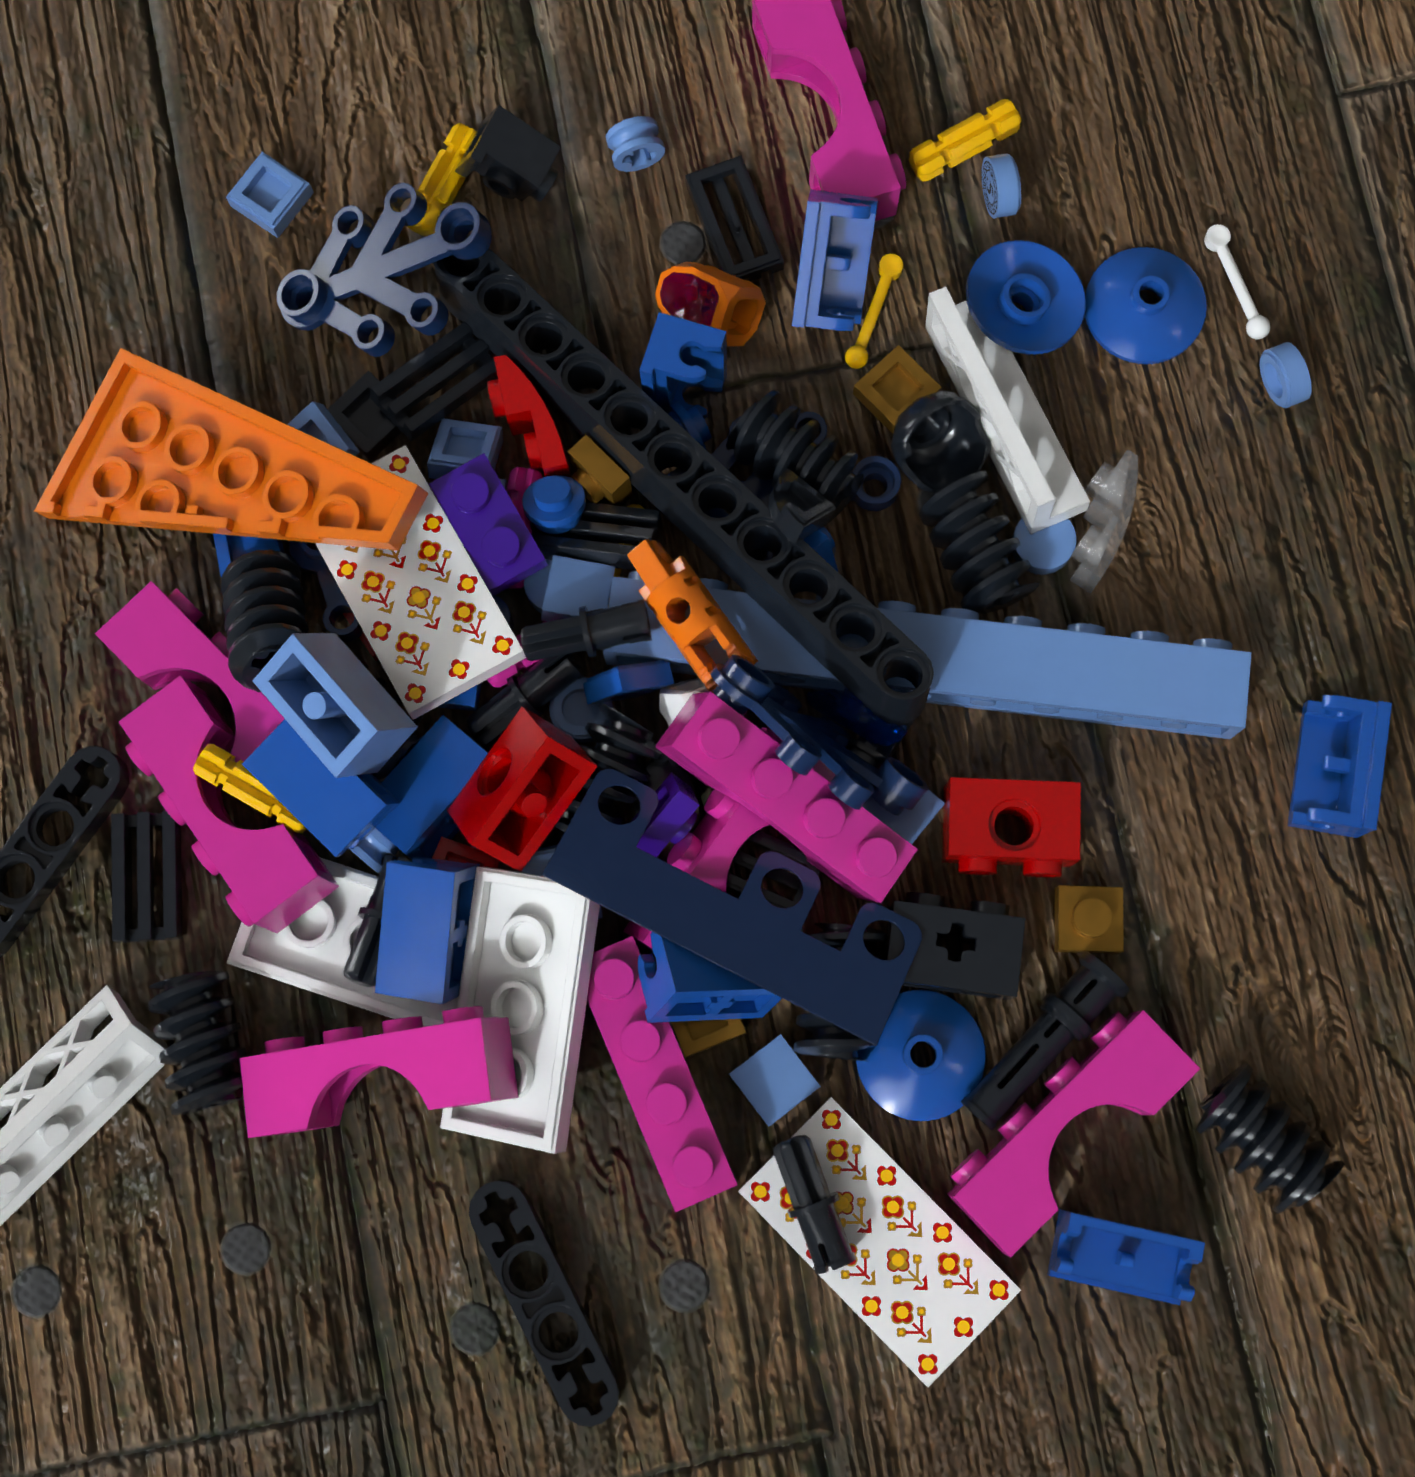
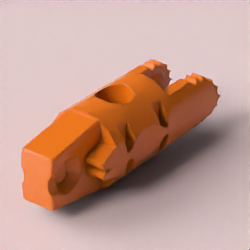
[627,539,758,694]

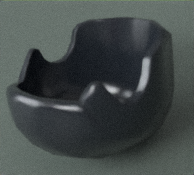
[891,391,991,494]

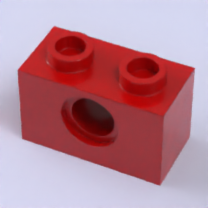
[447,706,598,872]
[942,777,1081,878]

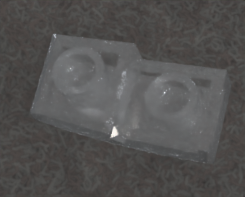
[1070,449,1138,594]

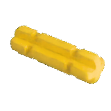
[909,99,1022,181]
[407,123,477,237]
[193,744,307,833]

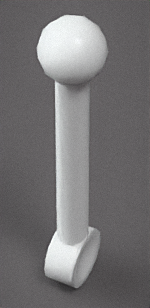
[1204,224,1270,340]

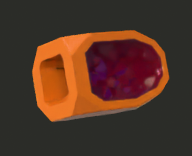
[655,262,766,346]

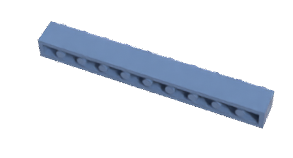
[603,571,1252,739]

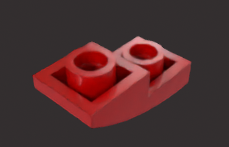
[487,355,571,477]

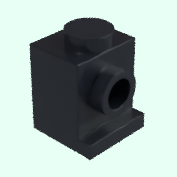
[455,105,561,202]

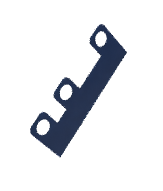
[542,769,922,1046]

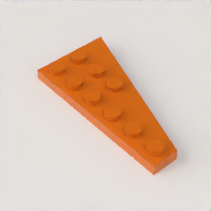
[34,348,428,550]

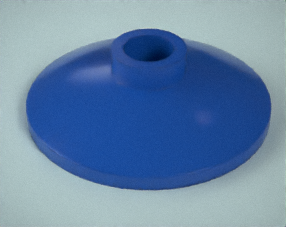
[966,240,1086,355]
[1085,247,1207,364]
[856,990,986,1121]

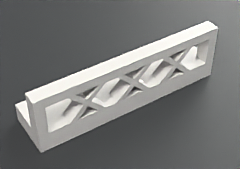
[925,287,1090,535]
[0,985,168,1226]

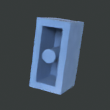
[253,633,418,778]

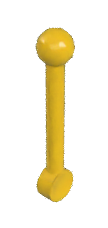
[845,253,903,369]

